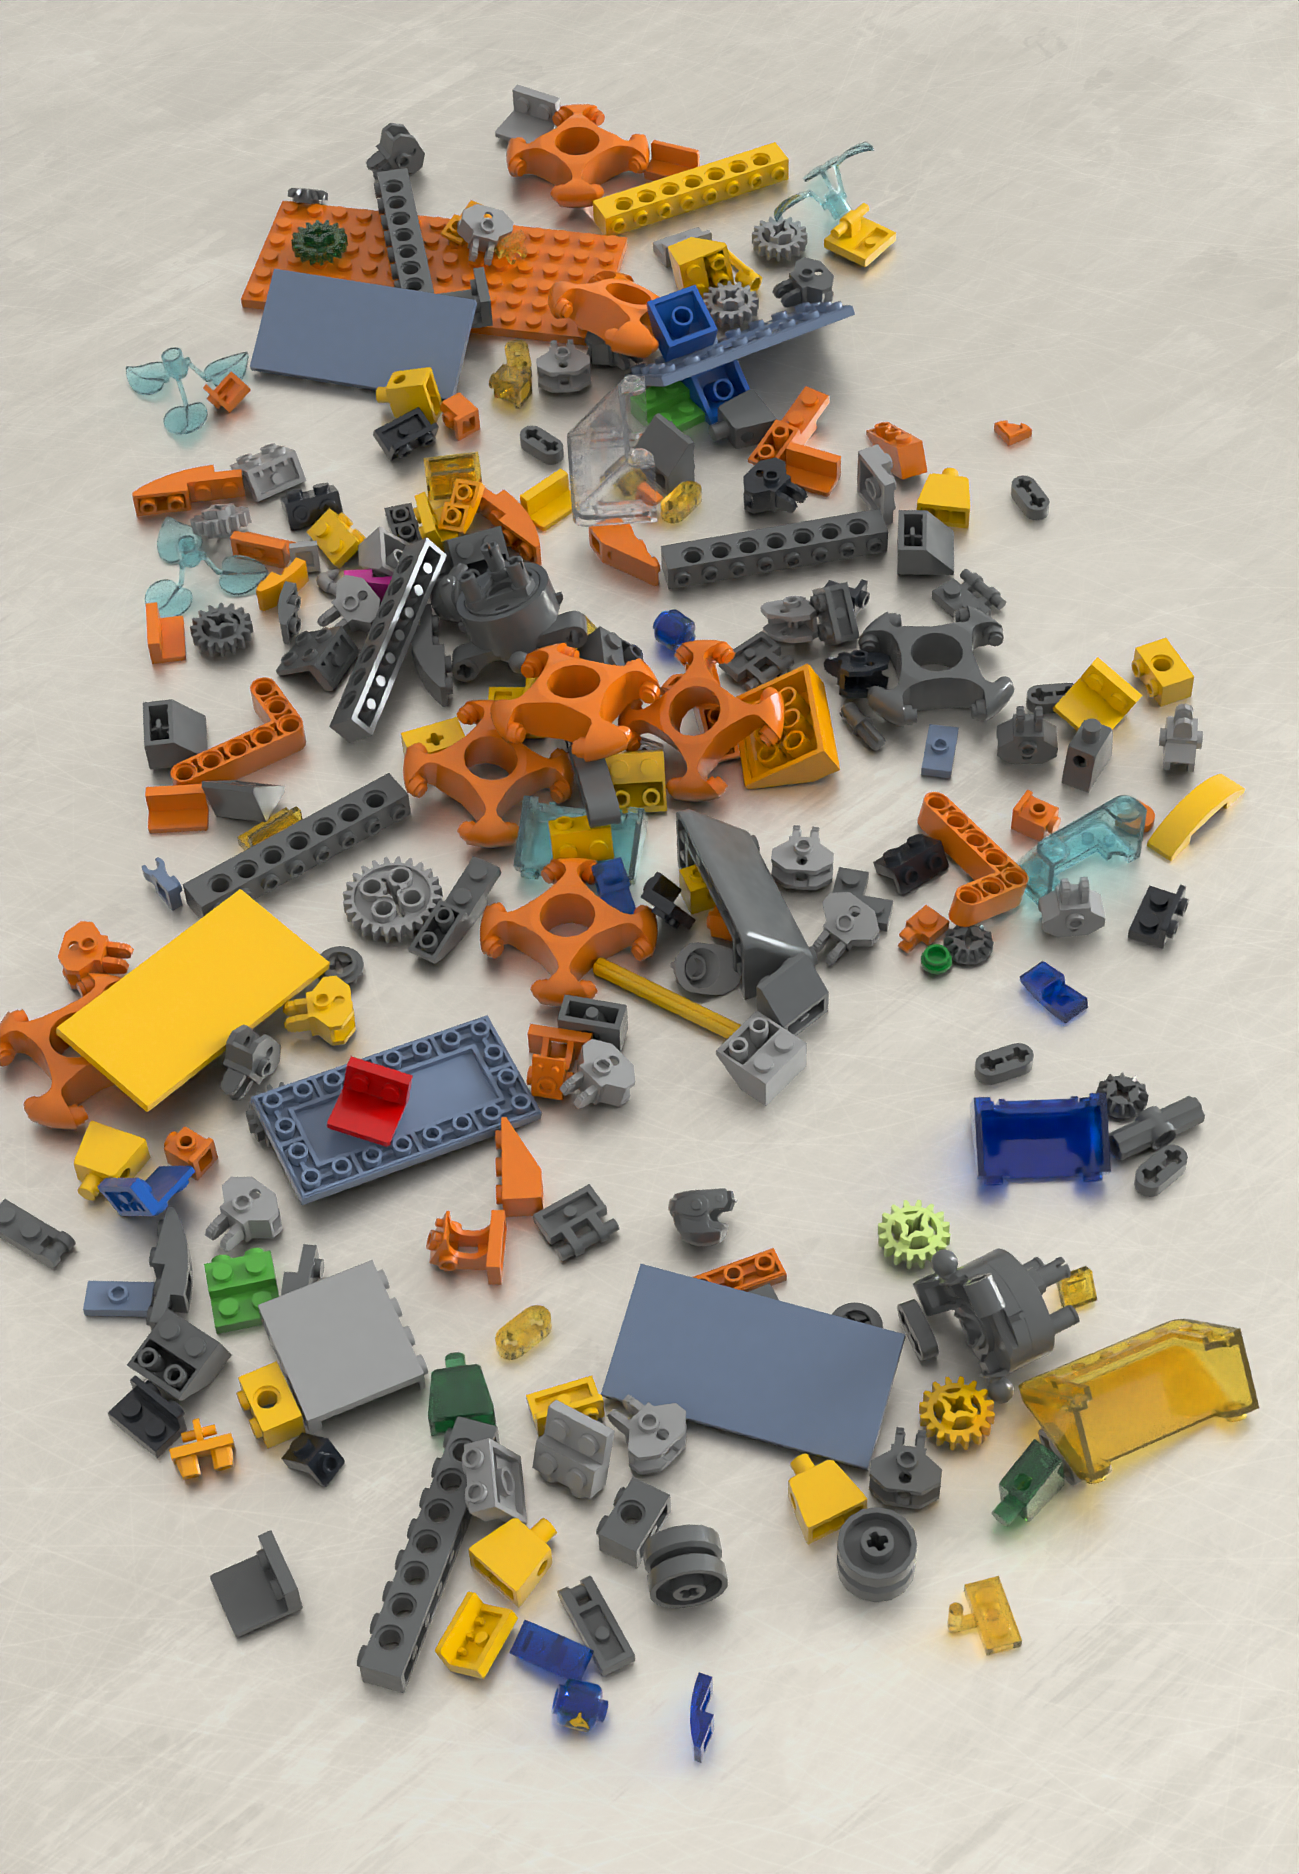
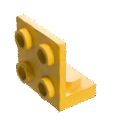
[1053,657,1143,731]

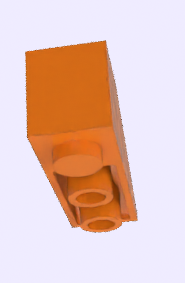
[866,422,928,480]
[588,514,661,586]
[495,1117,544,1217]

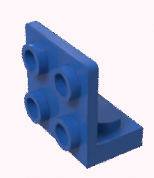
[97,1166,195,1216]

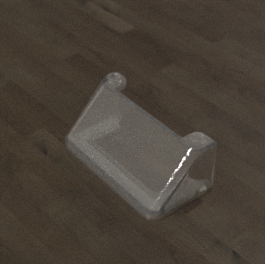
[567,375,657,527]

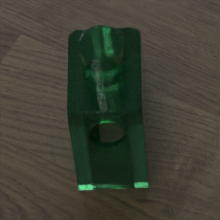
[428,1352,496,1437]
[991,1439,1065,1527]

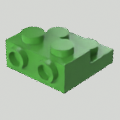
[630,381,705,432]
[204,1248,279,1334]

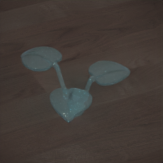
[774,142,875,222]
[126,347,249,435]
[145,516,268,618]

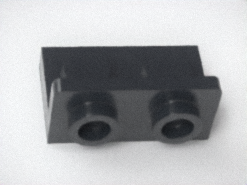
[1128,884,1189,949]
[108,1375,187,1458]

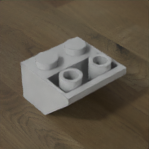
[716,1011,807,1106]

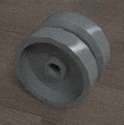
[836,1507,917,1602]
[642,1524,728,1608]

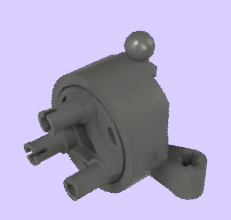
[452,540,588,682]
[913,1248,1080,1404]

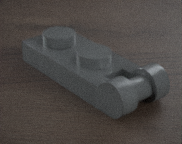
[0,1199,76,1269]
[557,1576,635,1677]

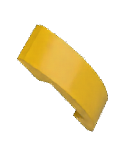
[1147,774,1245,861]

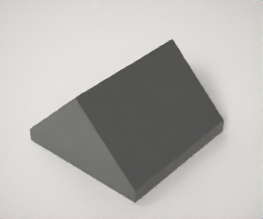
[202,780,285,822]

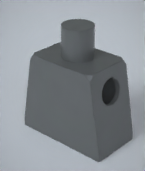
[708,388,777,449]
[1061,718,1113,793]

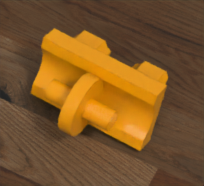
[169,1418,236,1480]

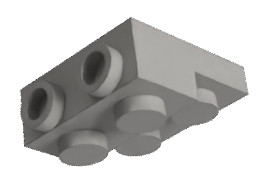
[857,444,896,525]
[532,1400,615,1499]
[462,1438,527,1524]

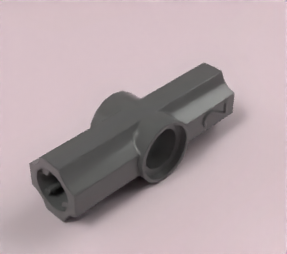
[1106,1096,1205,1161]

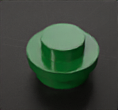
[921,944,952,974]

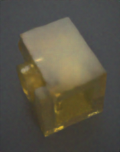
[489,364,532,409]

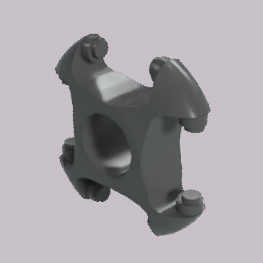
[858,606,1015,728]

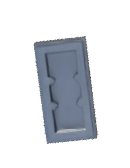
[921,724,959,778]
[83,1281,155,1317]

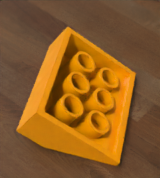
[736,663,840,789]

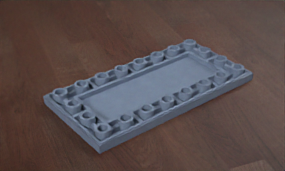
[250,269,477,401]
[624,301,855,386]
[251,1015,542,1205]
[601,1264,906,1471]

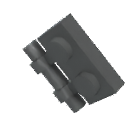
[932,569,1006,617]
[719,631,795,691]
[533,1184,619,1261]

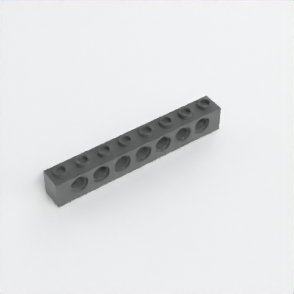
[374,168,434,293]
[661,508,888,589]
[329,538,447,743]
[182,773,411,919]
[357,1416,500,1693]

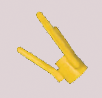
[728,250,762,291]

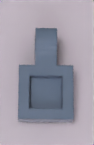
[142,857,183,911]

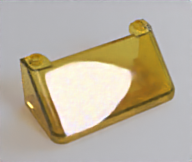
[1019,1318,1260,1484]

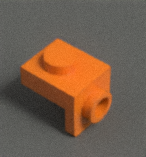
[203,371,251,413]

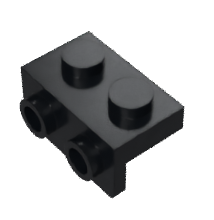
[373,407,439,461]
[280,483,343,530]
[873,834,949,895]
[641,872,696,930]

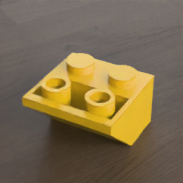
[668,237,735,298]
[605,749,667,814]

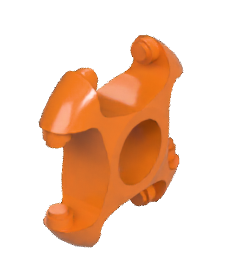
[506,104,650,208]
[548,271,659,358]
[618,640,784,802]
[490,643,661,762]
[403,700,574,848]
[480,858,658,1007]
[0,973,122,1130]

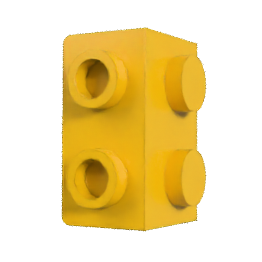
[413,492,459,552]
[307,508,366,569]
[548,815,614,861]
[526,1375,605,1437]
[435,1591,518,1679]

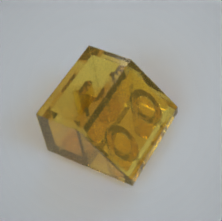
[423,452,482,501]

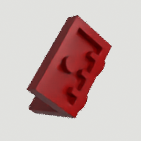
[327,1056,413,1147]

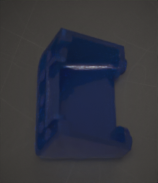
[970,1093,1111,1186]

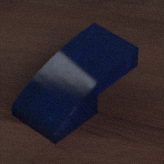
[591,857,636,914]
[1020,961,1088,1023]
[509,1620,594,1685]
[690,1672,714,1763]

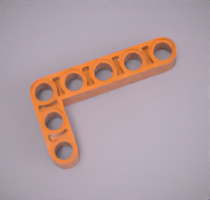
[170,677,306,785]
[917,792,1029,927]

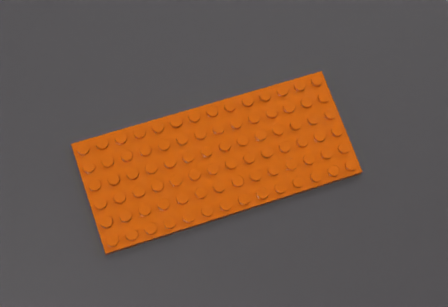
[241,201,627,346]

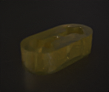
[505,339,532,383]
[660,481,702,524]
[495,1305,552,1360]

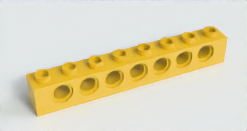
[593,142,789,236]

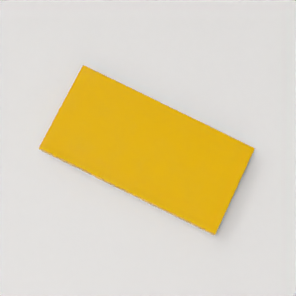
[56,889,330,1112]

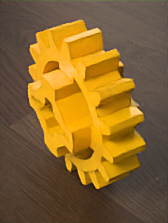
[919,1376,995,1450]

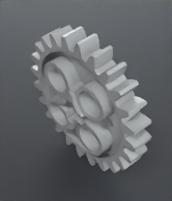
[343,856,443,943]

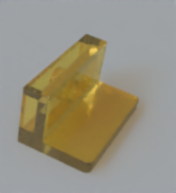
[237,806,303,851]

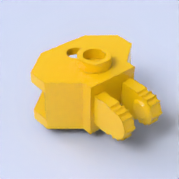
[283,975,356,1046]

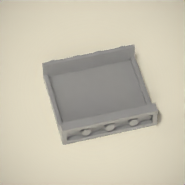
[258,1260,428,1434]

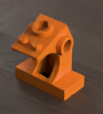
[526,1024,593,1100]
[426,1210,507,1285]

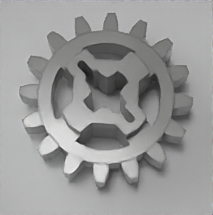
[752,216,808,262]
[703,281,759,328]
[190,503,252,539]

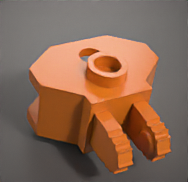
[58,921,134,989]

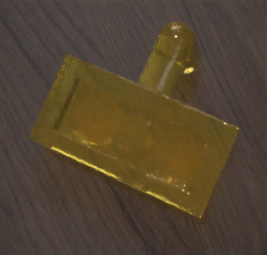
[947,1576,1022,1656]

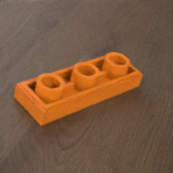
[693,1248,787,1292]

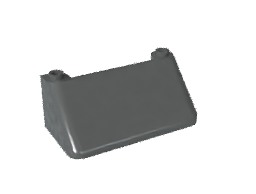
[676,809,818,1000]

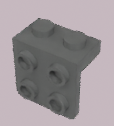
[810,582,860,646]

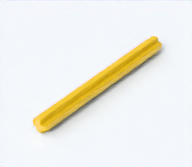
[593,957,741,1039]

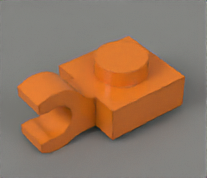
[898,905,950,953]

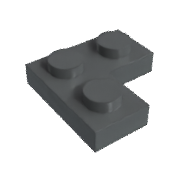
[832,867,893,932]

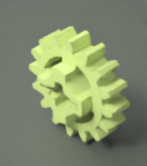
[878,1200,951,1269]

